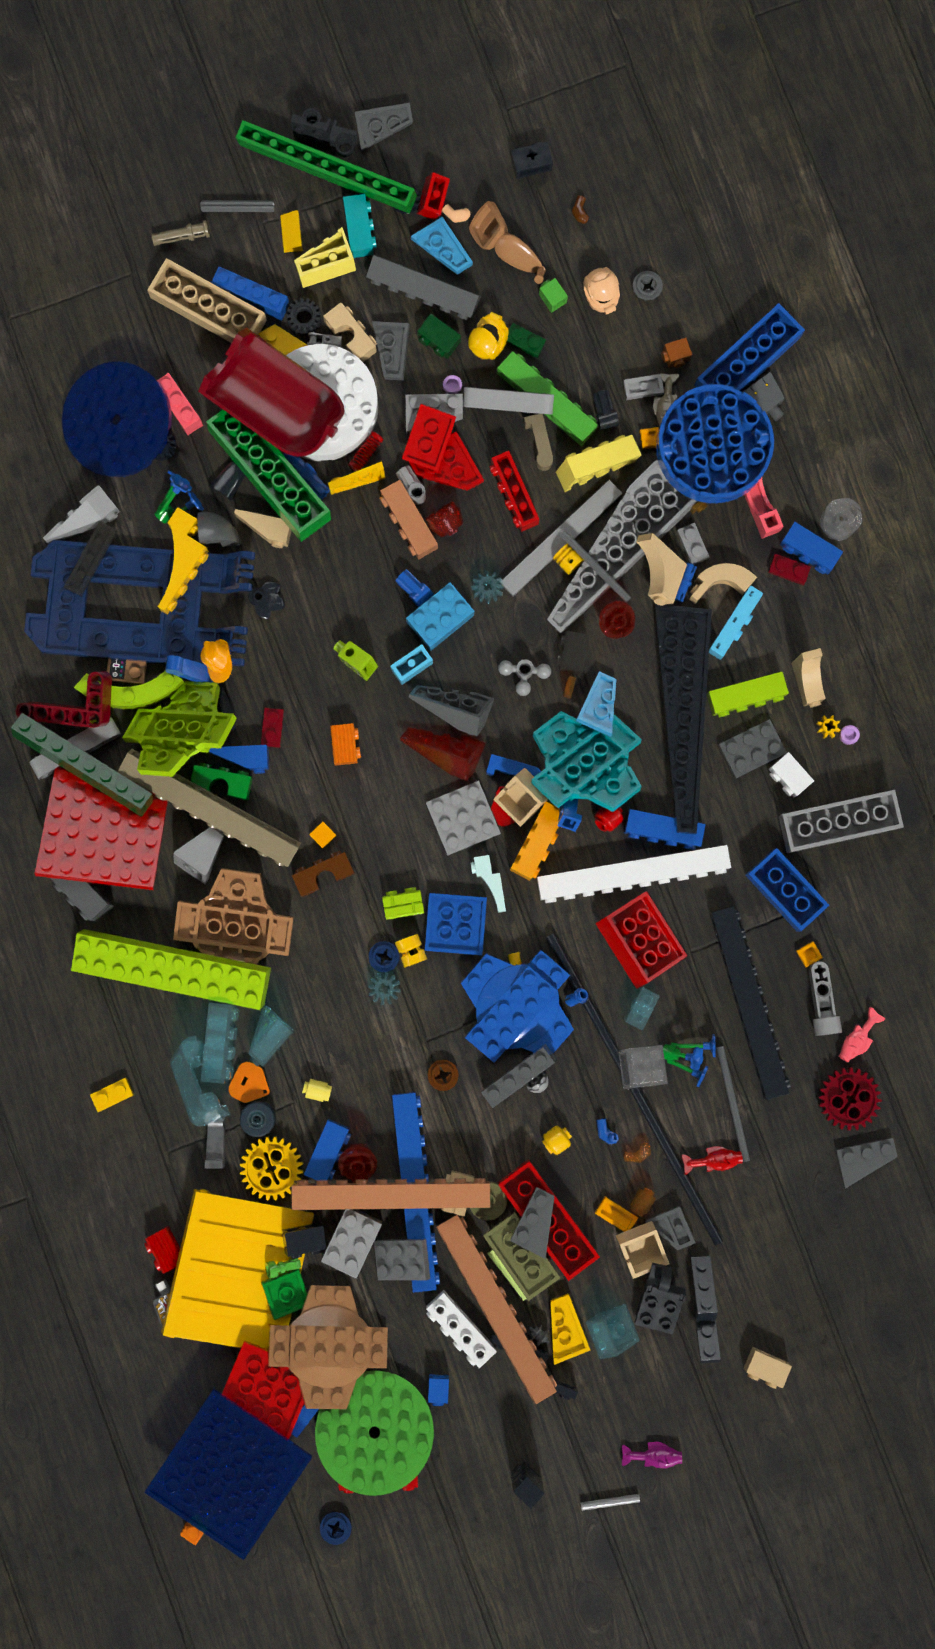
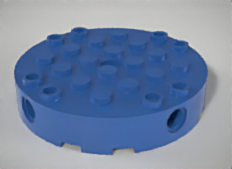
[656,384,774,503]

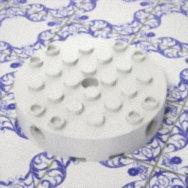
[286,344,378,461]

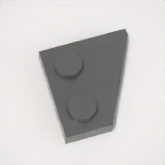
[645,1206,696,1250]

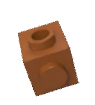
[661,338,692,368]

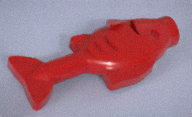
[681,1146,743,1175]

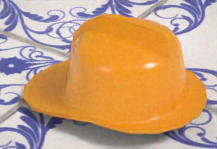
[200,639,232,683]

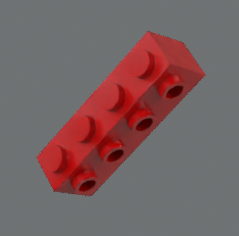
[489,451,539,532]

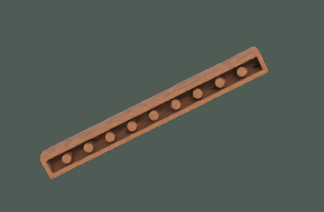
[292,1178,490,1210]
[436,1215,557,1404]

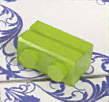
[382,887,424,920]

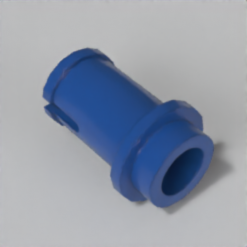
[565,988,588,1007]

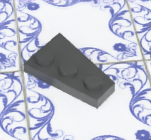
[355,103,413,152]
[372,321,410,381]

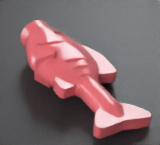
[839,1007,885,1063]

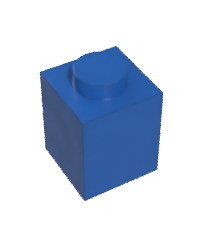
[428,1374,449,1406]

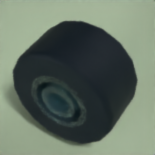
[240,1101,276,1137]

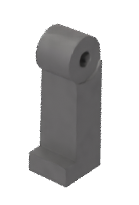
[205,1112,225,1168]

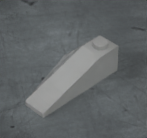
[43,485,120,544]

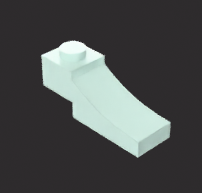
[471,855,506,913]

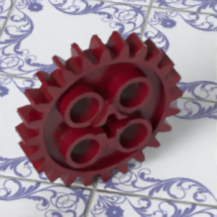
[817,1067,882,1131]

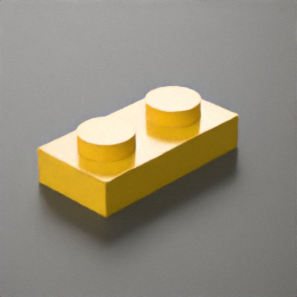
[90,1078,134,1112]

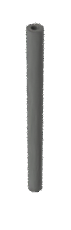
[560,530,632,603]

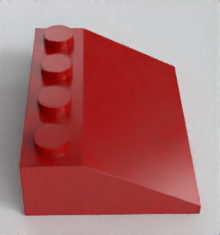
[595,891,687,989]

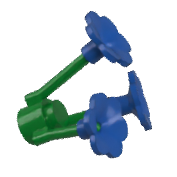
[154,470,204,523]
[662,1034,716,1087]

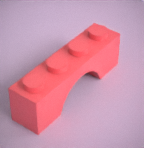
[744,477,784,539]

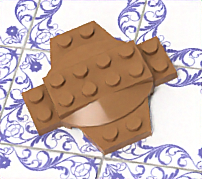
[173,868,294,965]
[268,1285,388,1409]

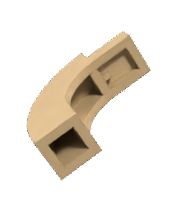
[689,563,757,604]

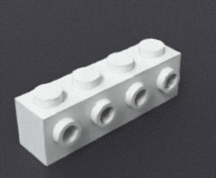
[426,1290,497,1368]

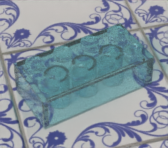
[201,1002,240,1084]

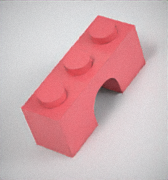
[153,373,203,435]

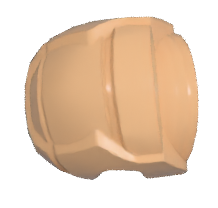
[583,267,620,315]

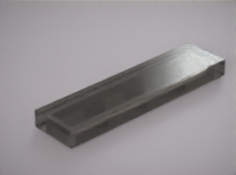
[64,521,117,597]

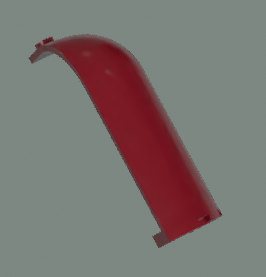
[198,327,345,456]

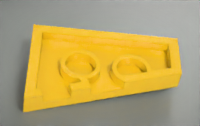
[328,461,385,495]

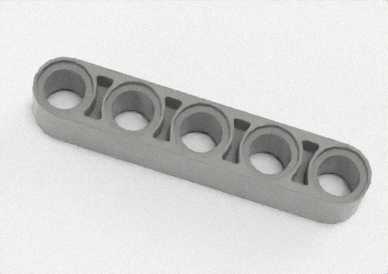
[463,387,554,414]
[29,717,121,780]

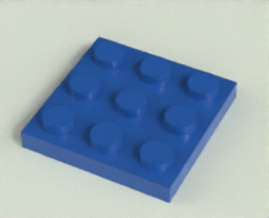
[425,893,487,955]

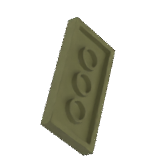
[483,1212,560,1301]

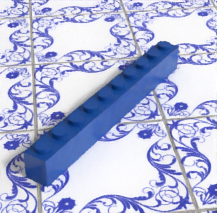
[392,1092,440,1293]

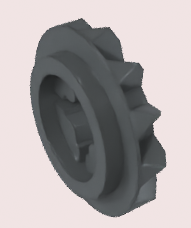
[633,271,663,301]

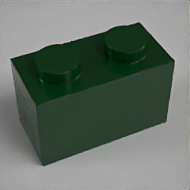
[417,314,461,359]

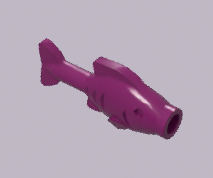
[622,1442,682,1469]

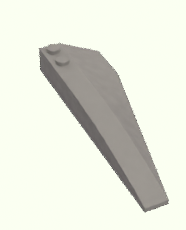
[547,460,697,633]

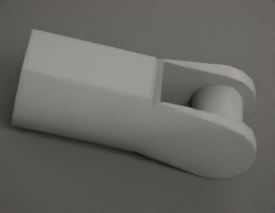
[307,332,342,348]

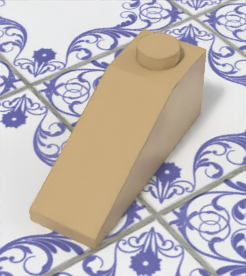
[234,509,291,548]

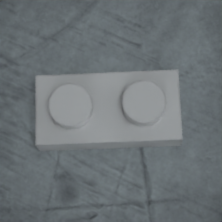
[623,374,664,400]
[677,523,709,565]

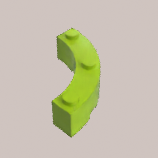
[74,671,184,709]

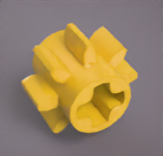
[816,715,840,739]

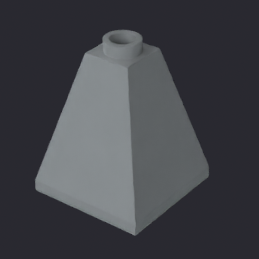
[173,827,223,885]

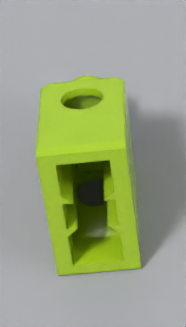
[334,640,378,681]

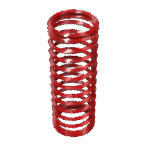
[348,431,383,472]

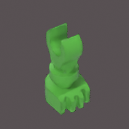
[265,1258,301,1279]

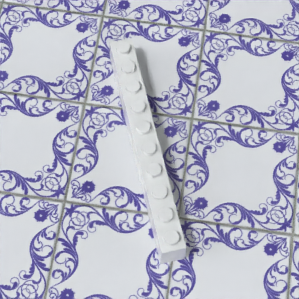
[537,845,731,903]

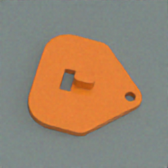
[229,1062,270,1103]

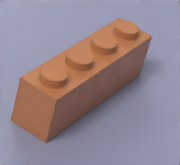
[379,480,438,560]

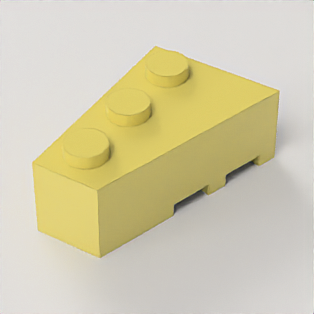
[294,227,356,288]

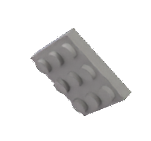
[426,781,501,856]

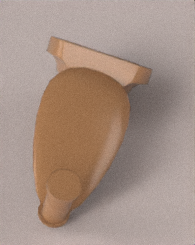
[469,201,546,284]

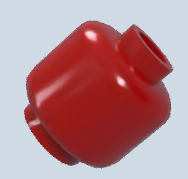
[595,807,623,832]

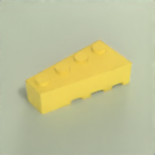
[556,435,641,492]

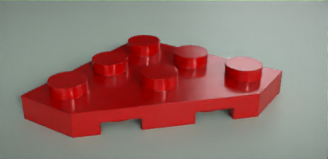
[408,431,484,491]

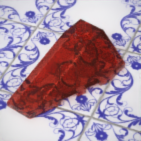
[400,728,485,781]

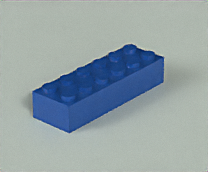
[694,303,805,392]

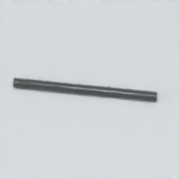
[716,1046,750,1162]

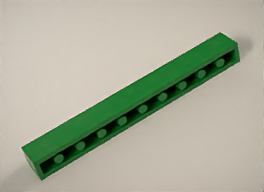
[235,120,417,214]

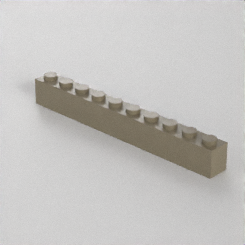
[118,749,301,867]

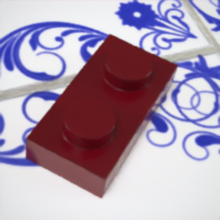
[768,554,811,586]
[261,708,284,748]

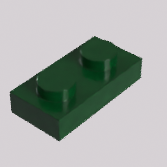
[506,323,546,358]

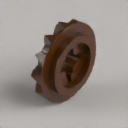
[428,1060,459,1091]

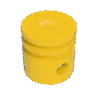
[553,543,584,575]

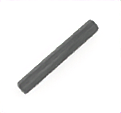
[200,200,275,212]

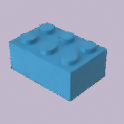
[406,582,475,651]

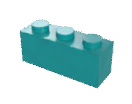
[343,194,377,258]

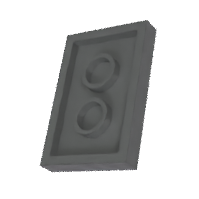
[718,719,787,779]
[374,1239,430,1280]

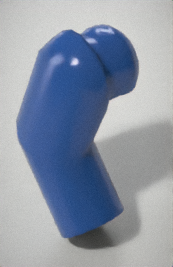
[597,1119,619,1144]

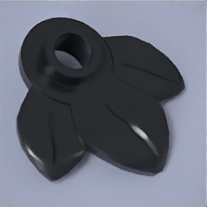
[248,582,285,619]

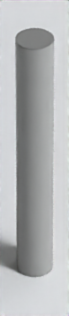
[581,1494,640,1511]

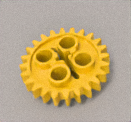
[240,1136,303,1201]

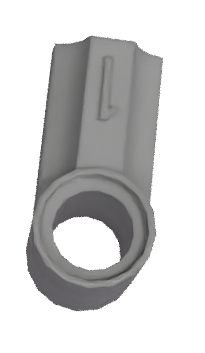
[396,465,426,505]

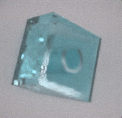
[586,1304,640,1359]

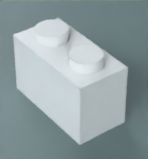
[769,752,814,798]

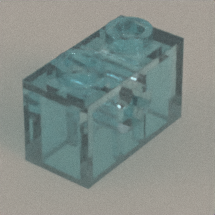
[623,987,660,1031]

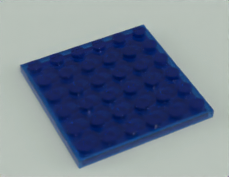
[144,1389,312,1560]

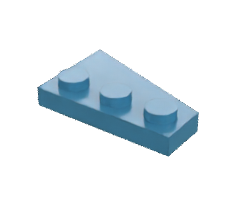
[411,217,473,275]
[576,671,616,737]

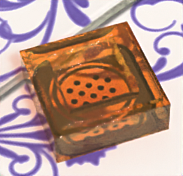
[563,676,576,699]

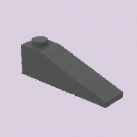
[409,685,494,736]

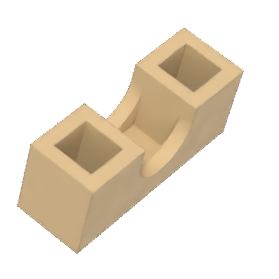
[323,303,377,362]

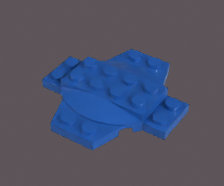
[461,949,574,1063]

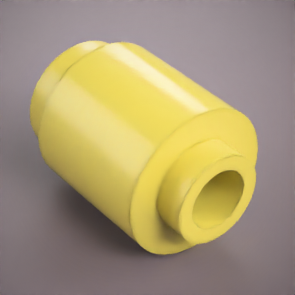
[302,1079,332,1102]

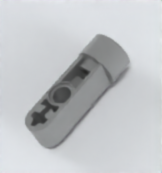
[809,962,842,1036]

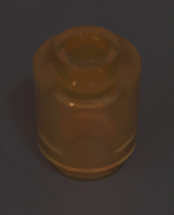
[630,1187,656,1218]

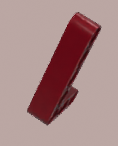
[15,671,112,728]

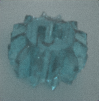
[472,571,504,604]
[368,972,401,1005]

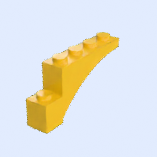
[158,507,209,615]

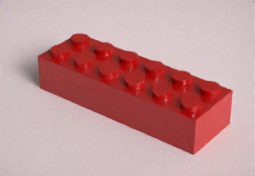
[497,1159,600,1281]

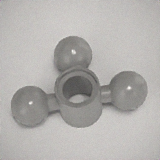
[498,660,551,696]

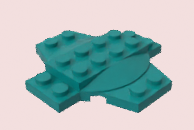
[531,711,642,812]

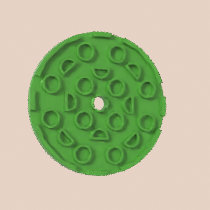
[315,1371,434,1496]

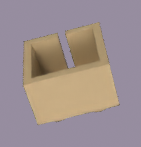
[493,768,548,827]
[616,1221,669,1279]

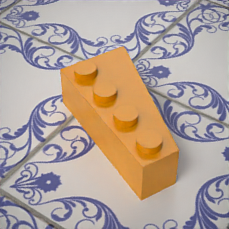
[510,802,562,881]

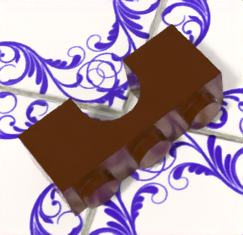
[292,851,355,897]

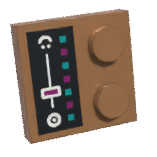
[107,659,147,684]

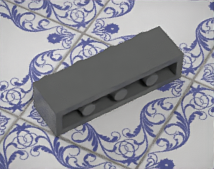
[481,1044,557,1108]

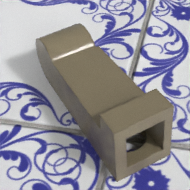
[523,414,553,471]

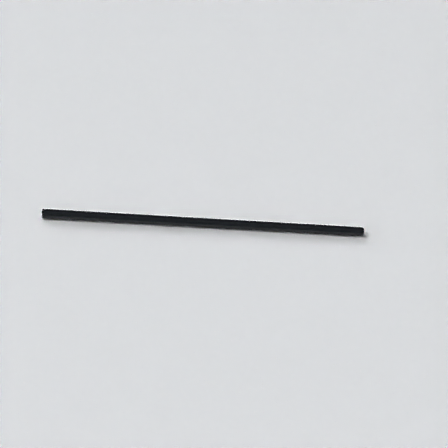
[546,933,723,1245]

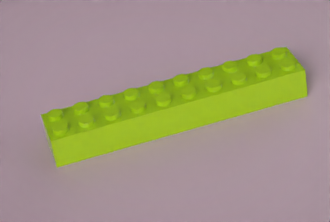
[71,929,271,1010]

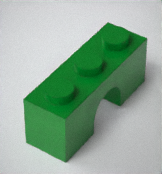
[191,763,253,801]

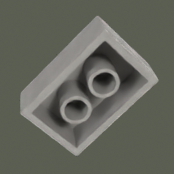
[321,1209,383,1278]

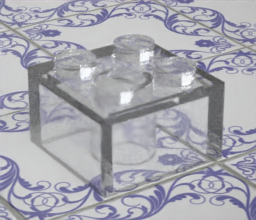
[619,1045,668,1090]

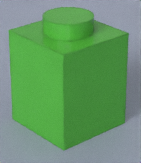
[539,278,568,313]

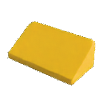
[281,210,303,253]

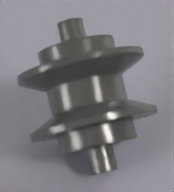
[529,1324,550,1347]

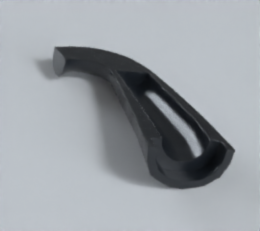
[208,449,279,501]

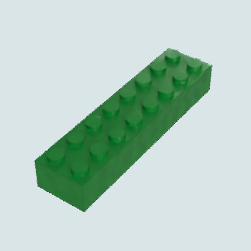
[206,410,331,542]

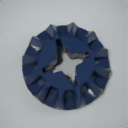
[369,941,399,972]
[320,1511,352,1545]

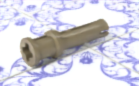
[152,220,210,246]

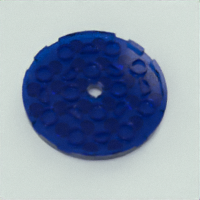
[62,362,172,477]

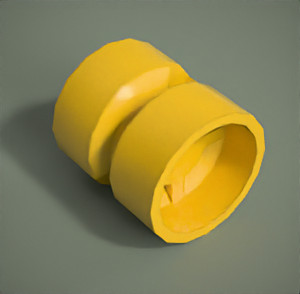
[395,934,427,968]

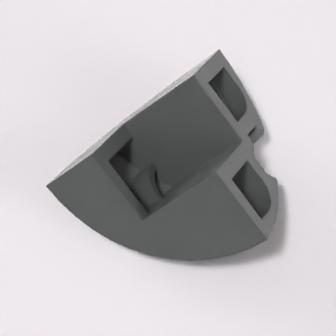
[197,512,242,547]

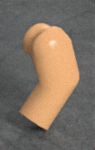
[442,204,471,223]

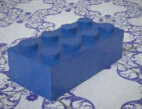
[745,848,829,932]

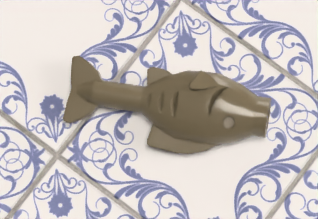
[653,373,679,427]

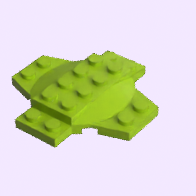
[122,681,237,777]

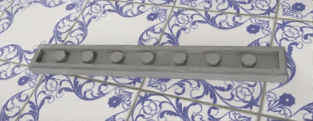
[500,480,622,596]

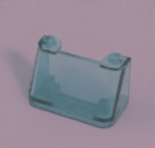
[170,1035,231,1127]

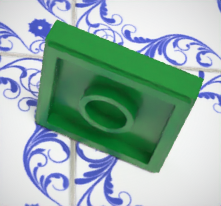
[261,1269,307,1320]

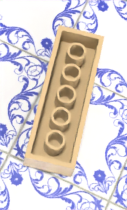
[147,258,267,343]

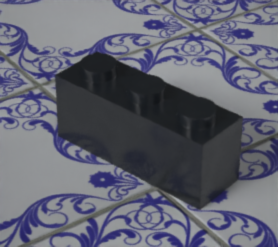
[511,1461,545,1509]

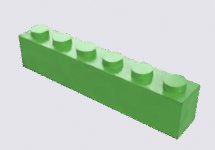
[497,351,598,447]

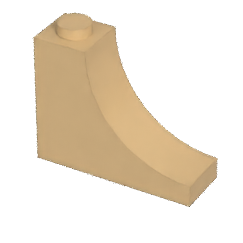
[636,533,687,606]
[791,648,826,708]

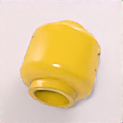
[542,1126,572,1155]

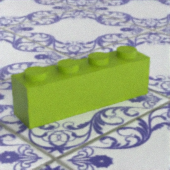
[706,672,789,718]

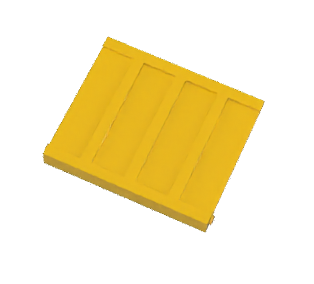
[161,1189,314,1350]

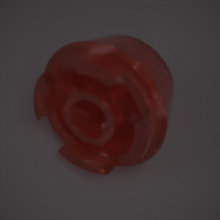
[426,501,463,537]
[599,601,635,639]
[338,1143,377,1183]

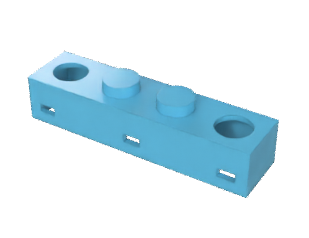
[709,585,763,660]

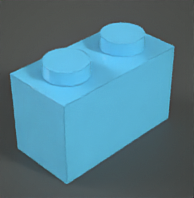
[390,645,433,685]

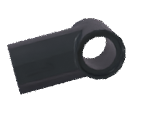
[593,390,619,430]

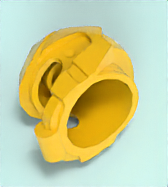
[468,312,508,360]

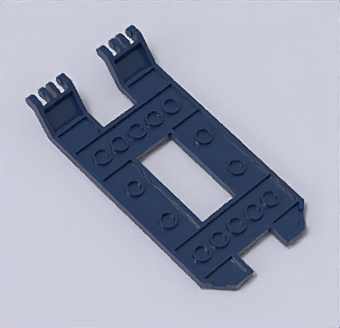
[24,540,255,666]

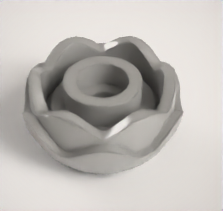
[526,1072,549,1093]

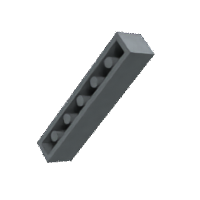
[366,255,481,320]

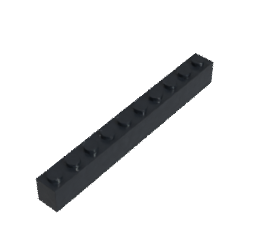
[709,906,791,1100]

